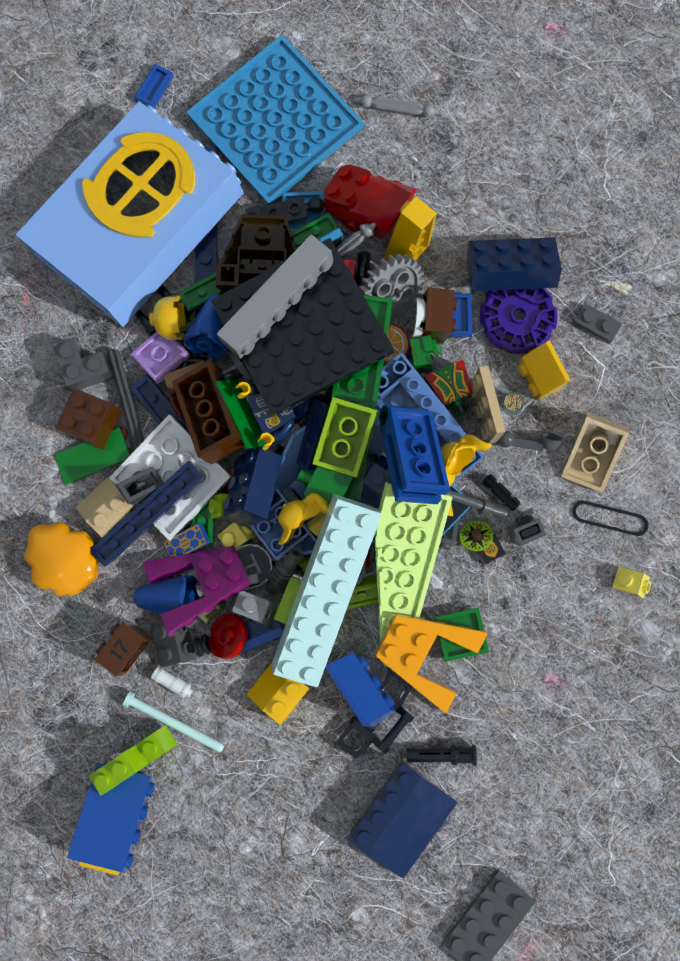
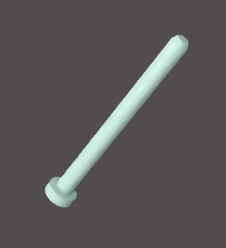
[122,691,224,752]

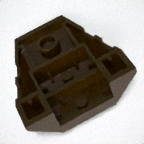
[216,214,297,293]

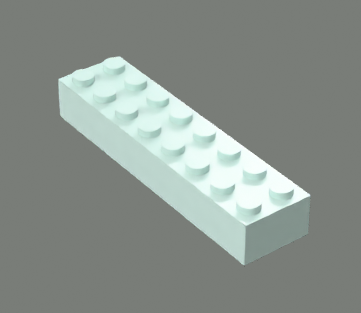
[271,494,382,688]

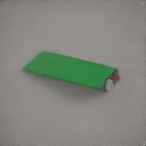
[215,373,267,449]
[55,427,132,485]

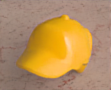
[441,434,492,486]
[277,493,329,545]

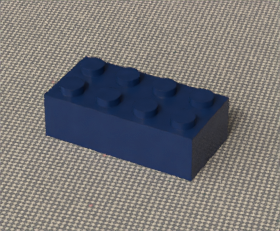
[466,237,562,291]

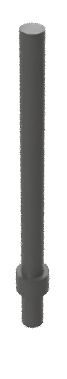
[384,469,507,518]

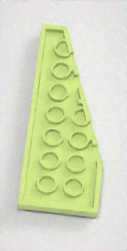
[374,482,453,667]

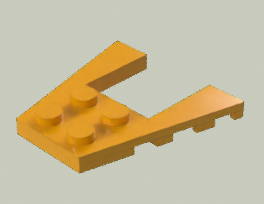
[375,613,488,713]

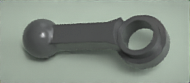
[497,430,562,452]

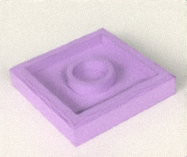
[130,332,191,384]

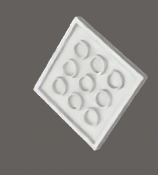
[109,414,233,541]

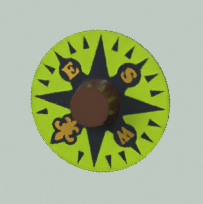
[460,521,493,551]

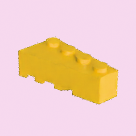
[383,196,437,261]

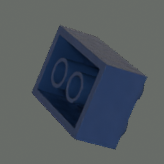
[222,446,283,527]

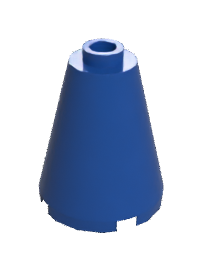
[183,294,227,358]
[133,575,199,614]

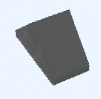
[115,467,164,505]

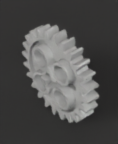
[359,253,424,320]

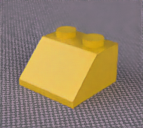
[518,340,570,400]
[247,663,310,725]

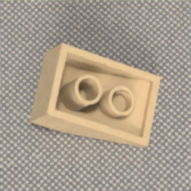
[561,411,629,493]

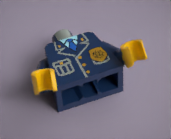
[235,382,305,450]

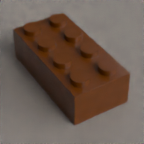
[172,361,244,464]

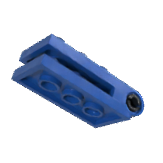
[379,405,450,505]

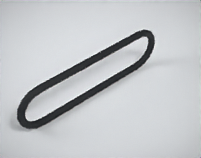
[573,501,649,536]

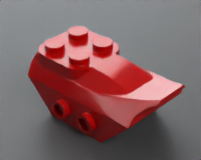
[324,165,418,239]

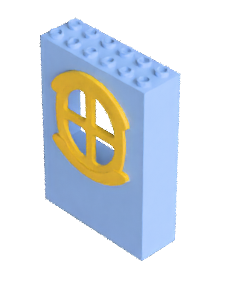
[16,101,243,327]

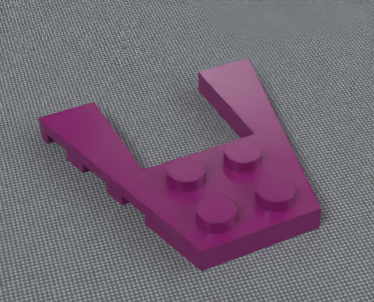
[143,546,250,637]

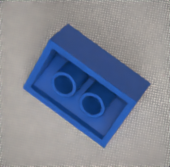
[325,653,396,727]

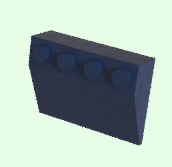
[348,760,457,879]

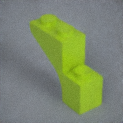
[89,725,178,796]

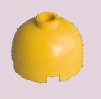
[149,295,186,340]

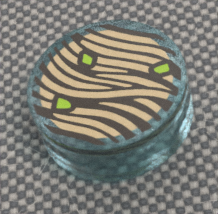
[501,392,524,414]

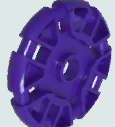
[479,288,557,354]

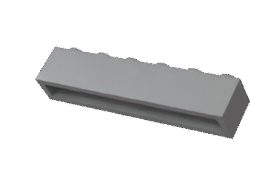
[217,234,333,359]

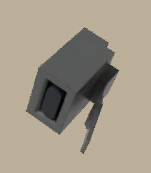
[506,508,546,546]

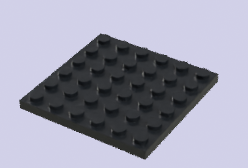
[211,238,395,417]

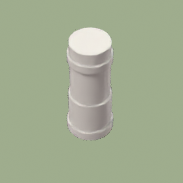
[151,667,193,699]

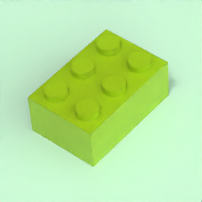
[312,397,379,478]

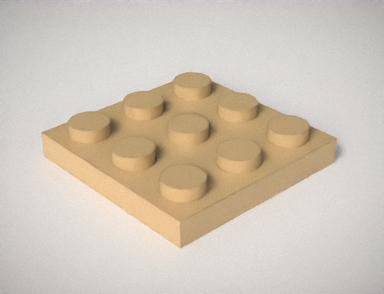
[471,365,506,444]

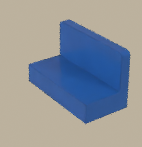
[241,614,284,653]

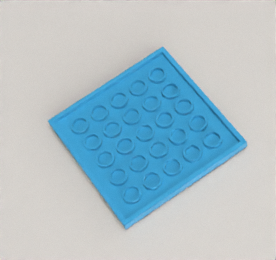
[186,35,365,205]

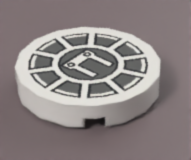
[409,297,426,339]

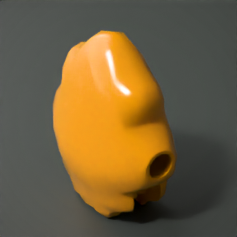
[24,522,99,596]

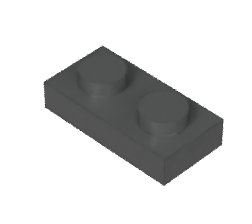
[572,302,622,344]

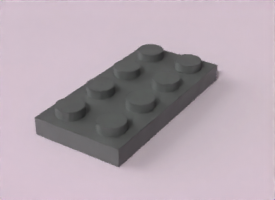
[441,869,536,961]

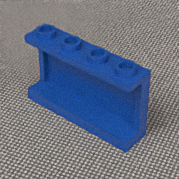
[67,763,155,873]

